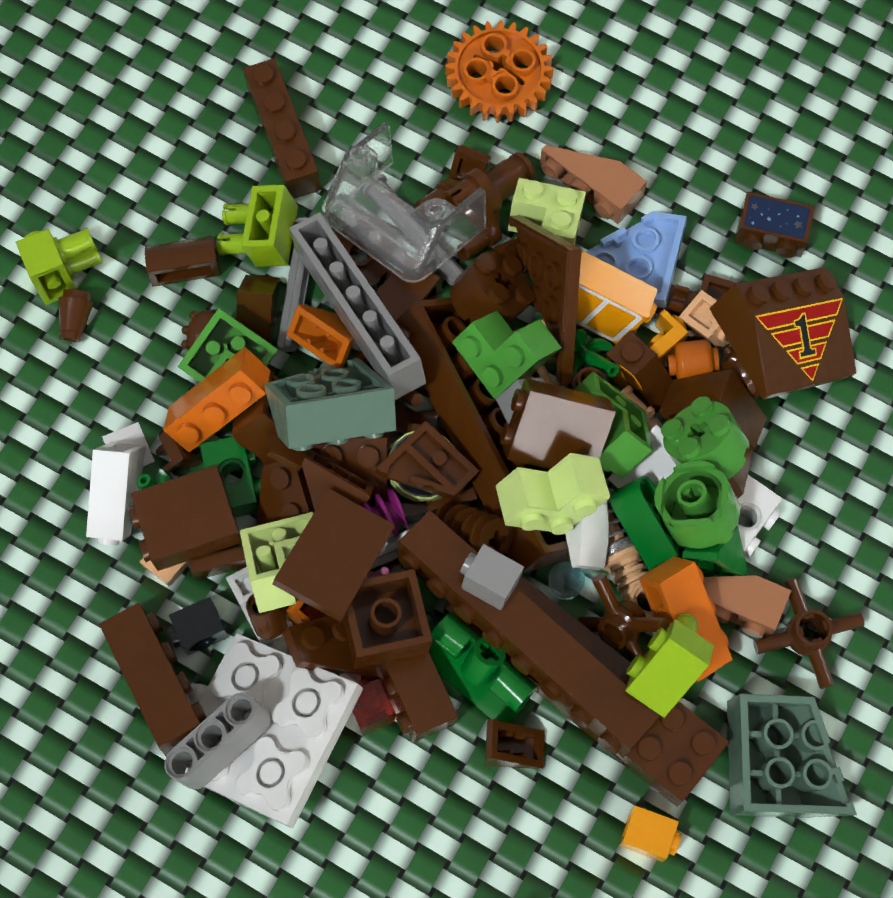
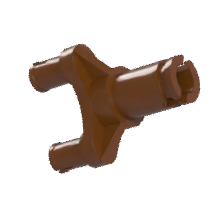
[414,152,535,261]

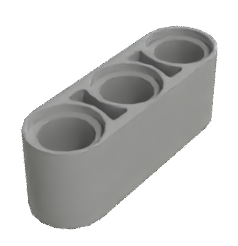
[164,692,271,790]

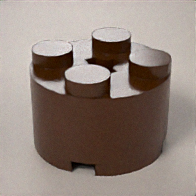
[450,252,535,326]

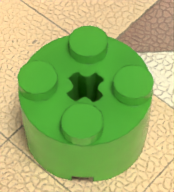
[661,396,749,479]
[654,460,740,549]

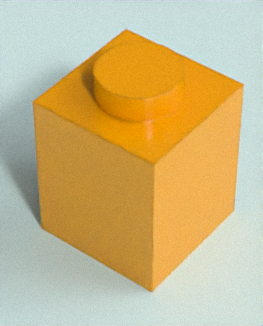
[619,805,682,862]

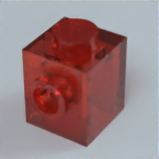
[352,678,396,736]

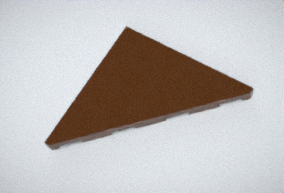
[509,215,582,385]

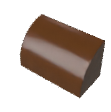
[145,236,221,287]

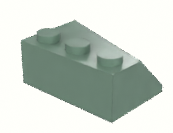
[265,357,396,451]
[727,694,857,818]

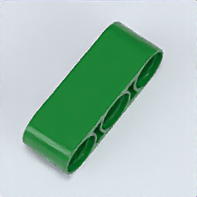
[610,476,686,571]

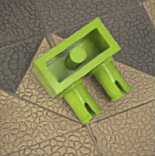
[216,185,298,267]
[15,227,103,306]
[625,614,714,718]

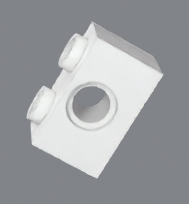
[736,475,783,559]

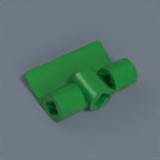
[429,612,538,723]

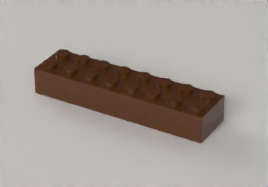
[395,298,575,573]
[444,575,729,807]

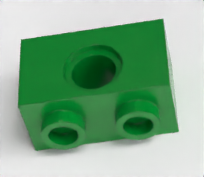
[200,437,261,518]

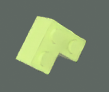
[508,178,586,245]
[496,453,610,535]
[240,512,313,613]

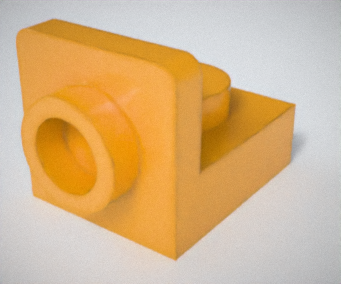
[647,309,688,364]

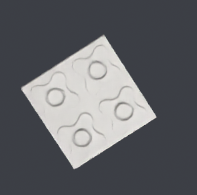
[185,633,363,829]

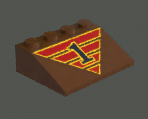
[709,267,856,400]

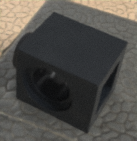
[167,597,229,656]

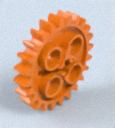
[445,20,553,123]

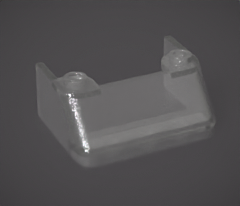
[322,122,486,283]

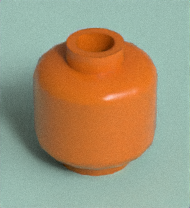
[667,340,720,379]

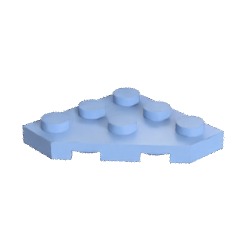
[581,211,687,308]

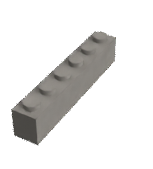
[289,212,426,400]

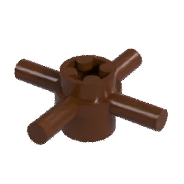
[753,578,864,689]

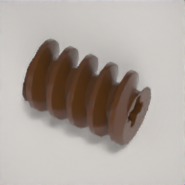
[435,501,513,555]

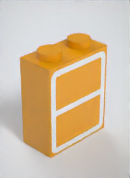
[576,251,658,344]

